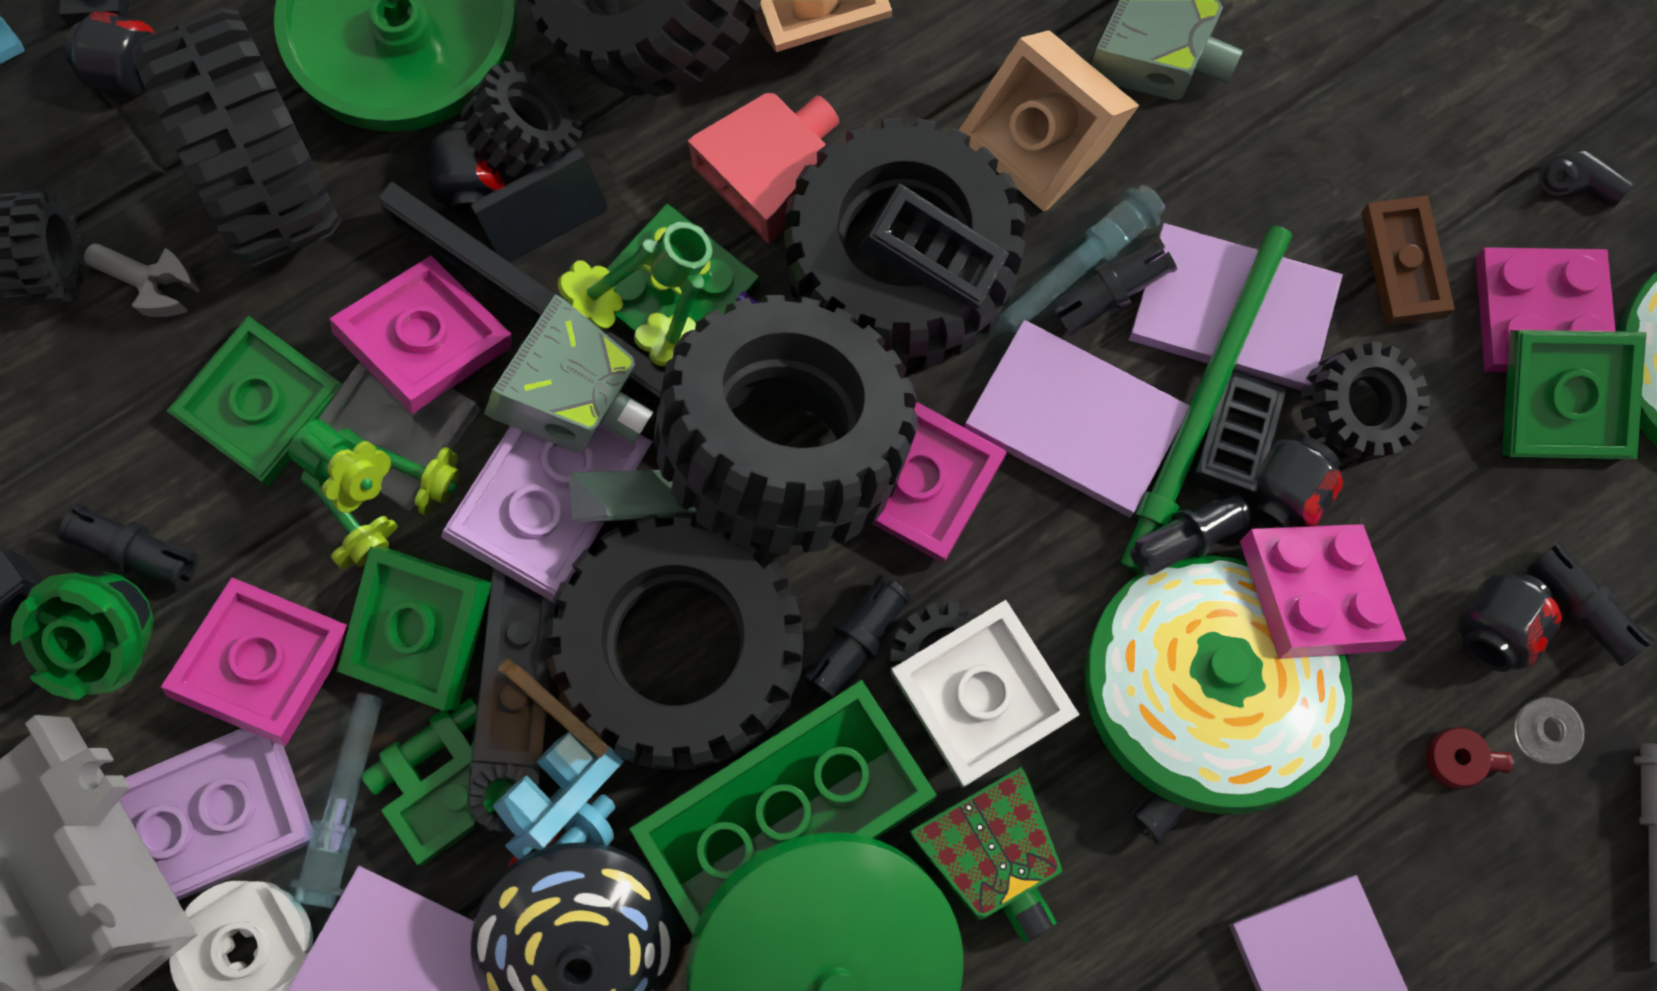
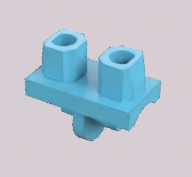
[493,732,624,860]

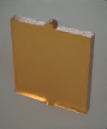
[498,658,610,758]

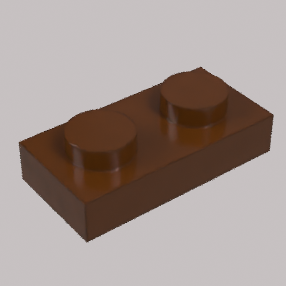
[1361,195,1455,326]

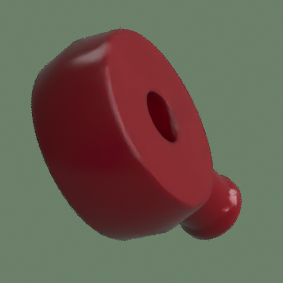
[1425,727,1513,790]

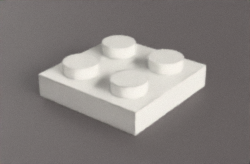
[891,600,1079,788]

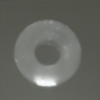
[1514,697,1585,764]

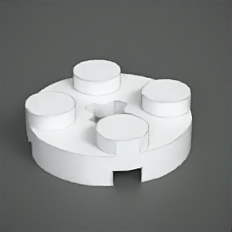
[169,881,313,991]

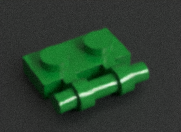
[361,696,513,866]

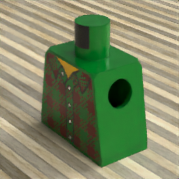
[908,767,1062,943]

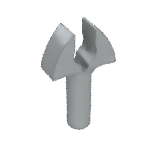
[84,243,199,317]

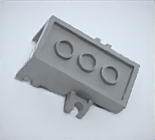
[0,715,198,991]

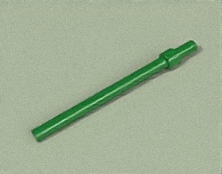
[1119,225,1292,574]

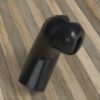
[1539,151,1634,207]

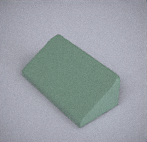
[569,470,698,523]

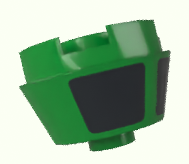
[11,572,154,700]

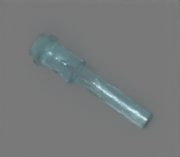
[1000,184,1165,333]
[290,693,383,909]

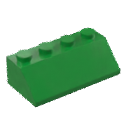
[630,680,937,934]

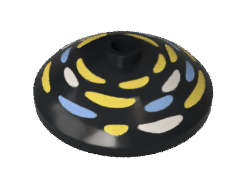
[471,842,681,991]

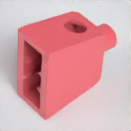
[688,93,839,244]

